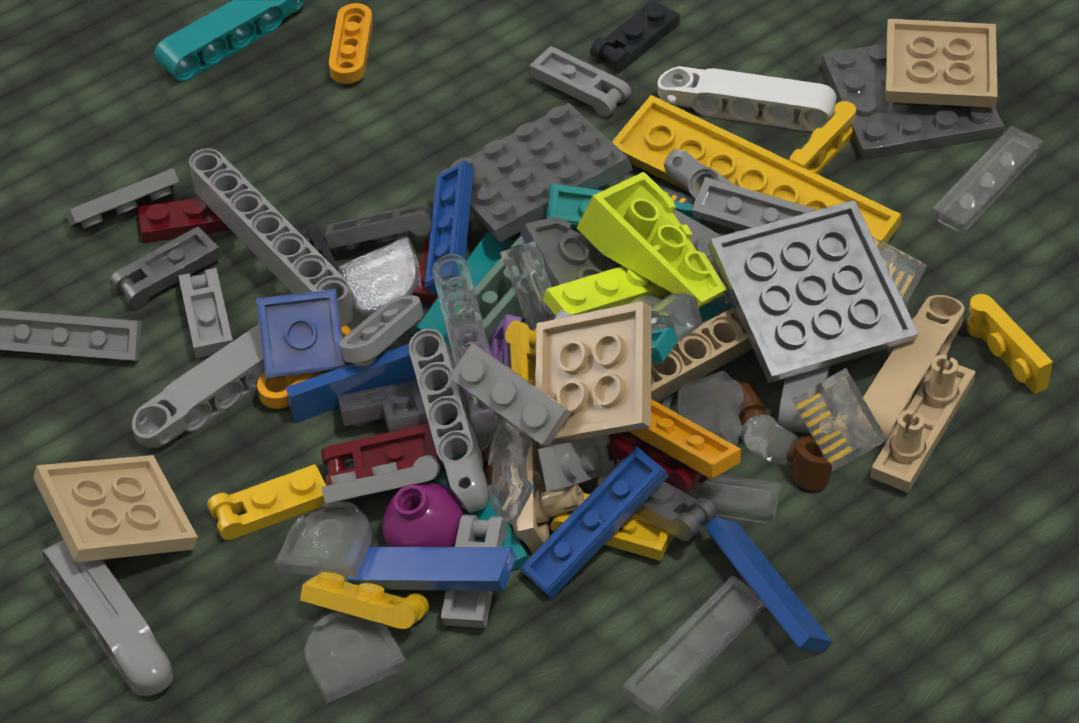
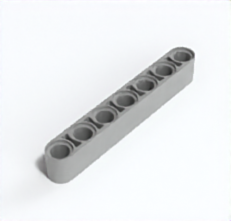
[189,148,353,327]

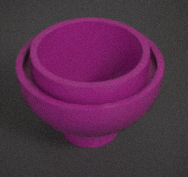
[382,482,465,547]

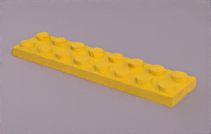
[612,95,902,252]

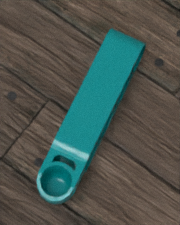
[154,0,306,81]

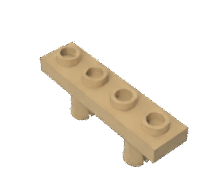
[870,355,976,493]
[512,423,584,554]

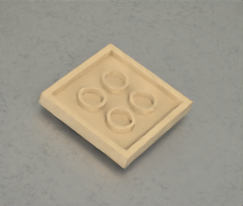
[885,19,998,108]
[534,301,652,446]
[34,455,198,563]

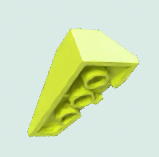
[577,172,727,308]

